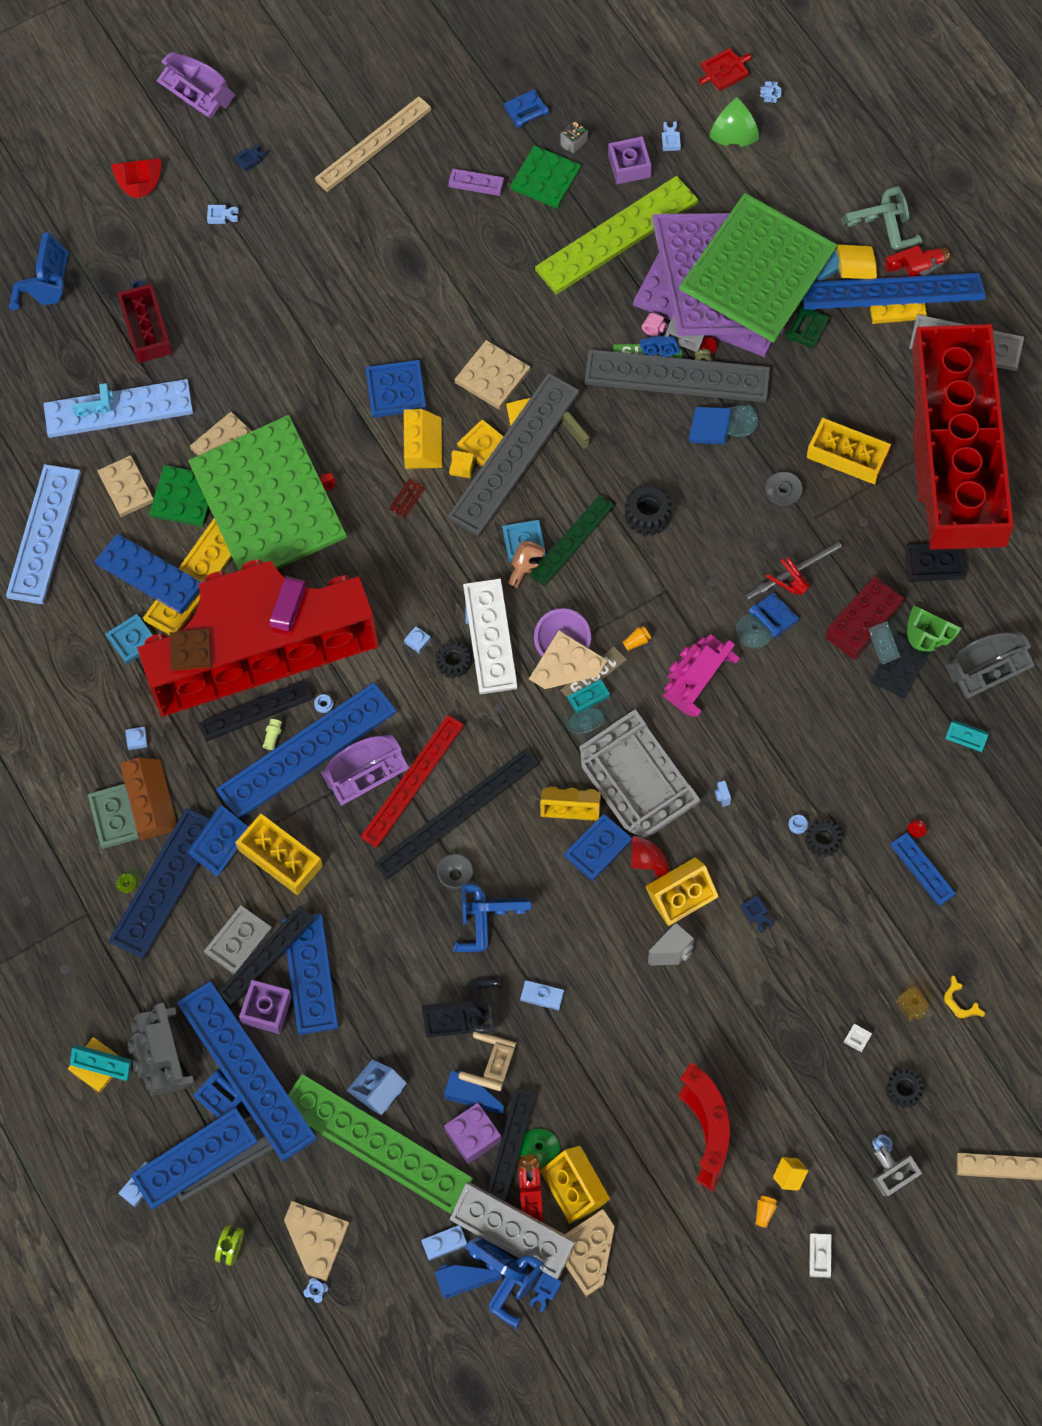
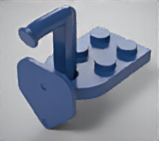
[9,232,69,310]
[453,884,531,952]
[465,1237,544,1329]

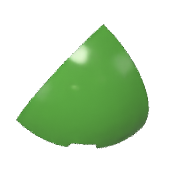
[710,97,759,147]
[907,605,961,651]

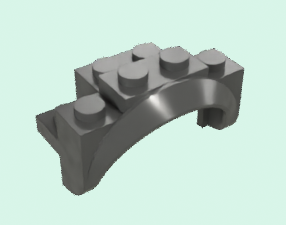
[945,631,1035,699]
[128,1003,194,1096]

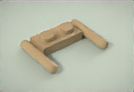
[458,1031,516,1091]

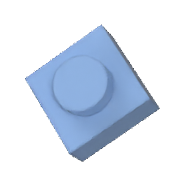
[404,627,431,653]
[126,727,148,750]
[714,781,731,807]

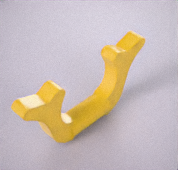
[944,976,985,1018]

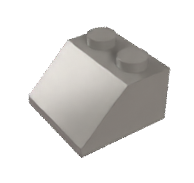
[648,923,694,966]

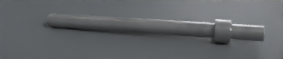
[744,542,842,601]

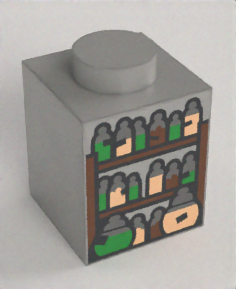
[561,121,588,154]

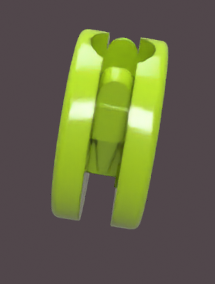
[215,1224,244,1266]

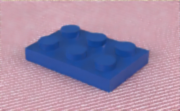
[186,805,248,876]
[564,814,632,882]

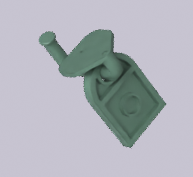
[841,186,923,250]

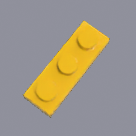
[870,303,927,324]

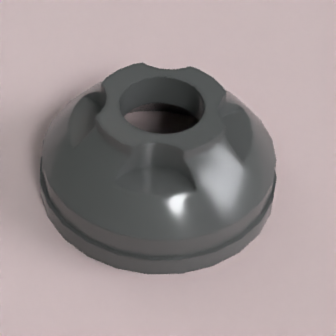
[437,854,473,890]

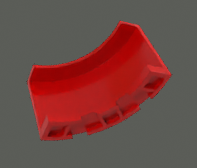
[677,1062,730,1192]

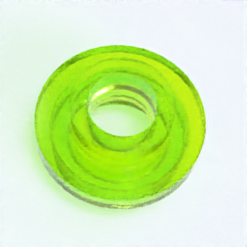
[116,874,136,893]

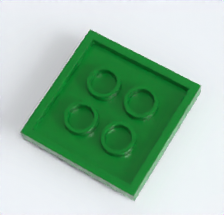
[510,145,581,209]
[149,465,209,527]

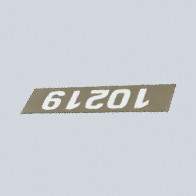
[560,647,627,697]

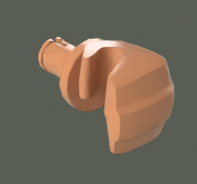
[507,540,545,588]

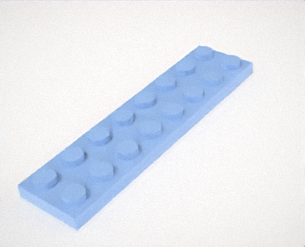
[44,379,193,438]
[6,464,81,605]

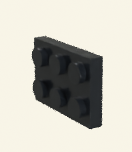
[905,544,966,582]
[870,634,930,699]

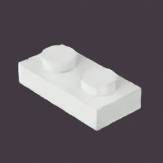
[809,1234,831,1278]

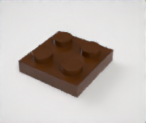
[170,629,211,671]

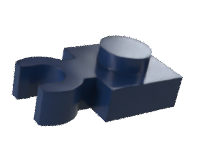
[234,144,267,171]
[740,896,773,933]

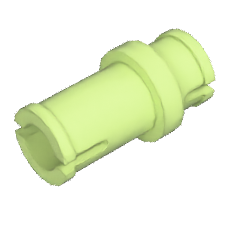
[263,719,282,750]

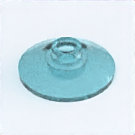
[736,614,773,648]
[566,708,604,734]

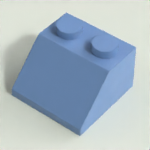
[347,1060,407,1115]

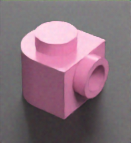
[642,313,667,337]

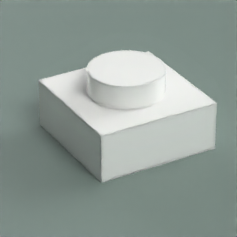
[844,1024,872,1053]

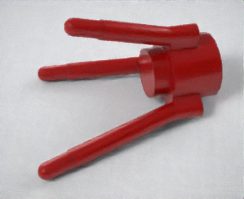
[766,557,810,596]

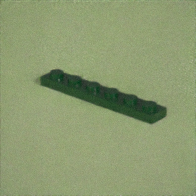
[530,495,614,587]

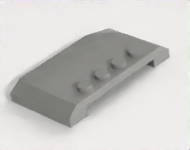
[580,709,701,839]

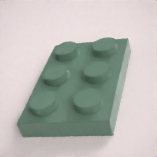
[88,784,140,849]

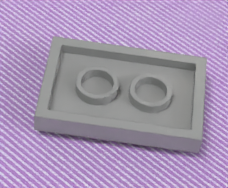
[204,905,272,974]

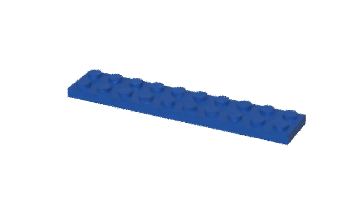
[802,273,985,310]
[216,683,396,820]
[177,981,317,1162]

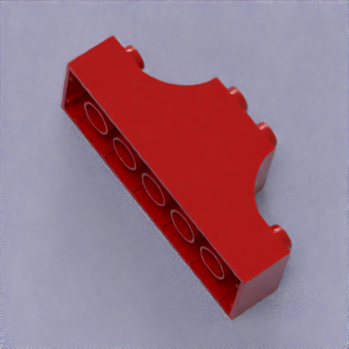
[912,324,1013,549]
[137,559,379,717]

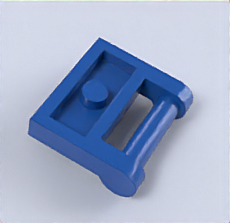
[504,90,549,128]
[749,592,799,638]
[193,1070,243,1119]

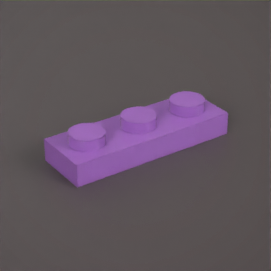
[448,169,504,196]

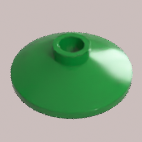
[520,1128,560,1169]

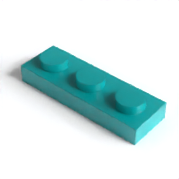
[70,1044,132,1081]

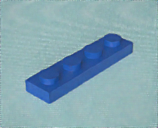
[890,833,956,906]

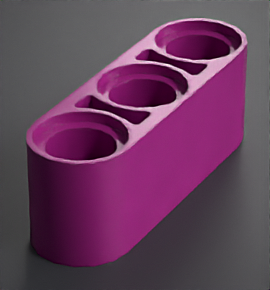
[270,576,306,632]

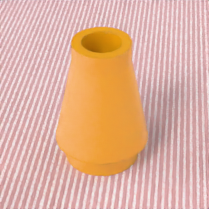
[622,626,651,651]
[755,1196,777,1228]

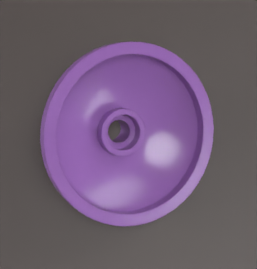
[534,608,591,657]

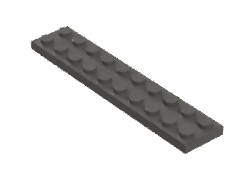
[585,350,770,403]
[447,373,579,537]

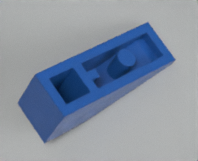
[444,1070,504,1115]
[435,1264,503,1299]

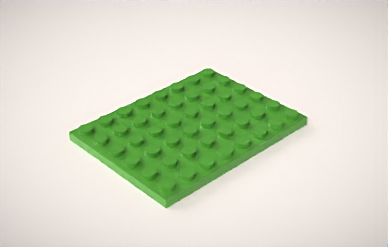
[679,193,837,343]
[188,415,347,571]

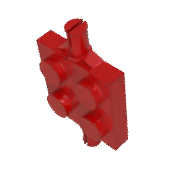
[698,48,751,92]

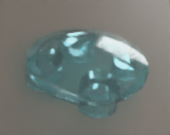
[727,405,758,437]

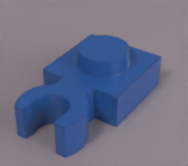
[530,1272,562,1312]

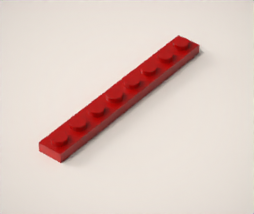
[361,715,464,849]

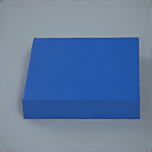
[689,407,732,444]

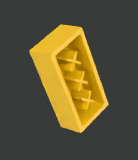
[807,418,891,485]
[235,814,323,896]

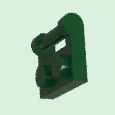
[785,307,830,349]

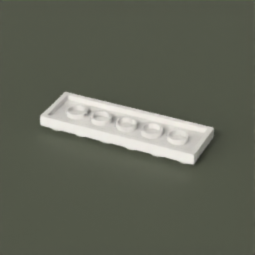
[463,579,517,694]

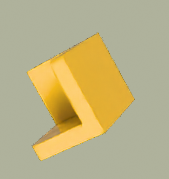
[449,450,474,479]
[773,1157,809,1191]

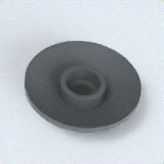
[765,472,802,506]

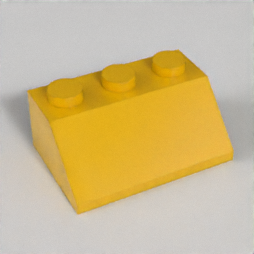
[404,409,442,469]
[540,787,601,821]
[645,857,719,926]
[540,1146,610,1224]

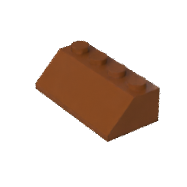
[120,758,177,841]

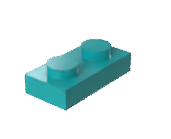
[567,679,610,714]
[945,719,989,752]

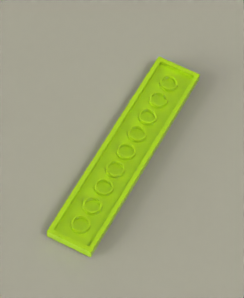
[535,176,698,295]

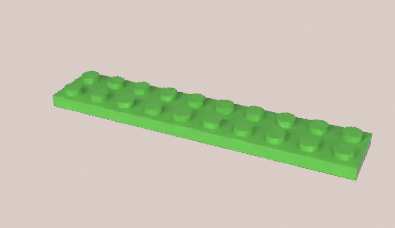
[288,1074,473,1215]

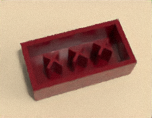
[117,284,173,363]
[825,576,904,660]

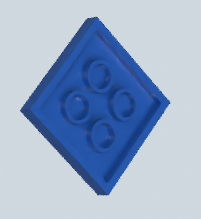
[365,360,426,418]

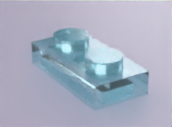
[868,621,900,664]

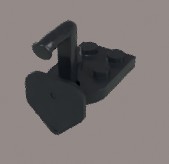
[422,977,503,1038]

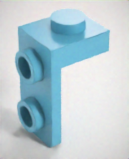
[72,383,114,417]

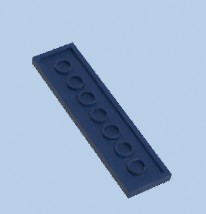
[109,808,209,960]

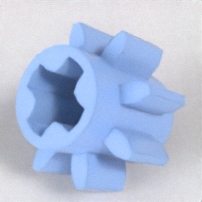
[760,81,782,103]

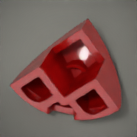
[111,158,161,198]
[631,836,670,877]

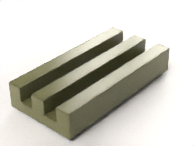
[562,412,589,449]

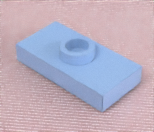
[520,980,564,1011]

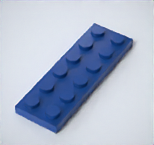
[94,534,202,615]
[282,914,338,1035]
[131,1108,258,1211]

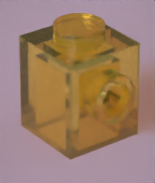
[896,986,929,1021]

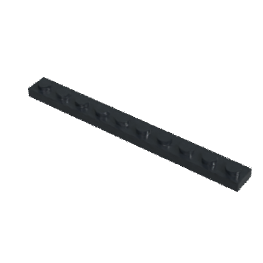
[374,748,539,881]

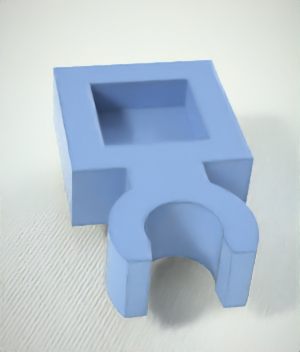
[662,121,681,151]
[207,205,239,224]

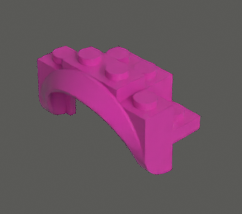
[662,634,740,717]

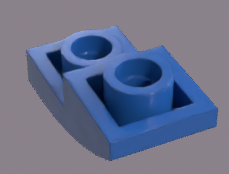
[640,336,680,357]

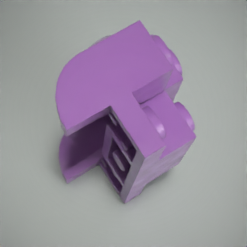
[157,52,235,119]
[321,734,409,806]

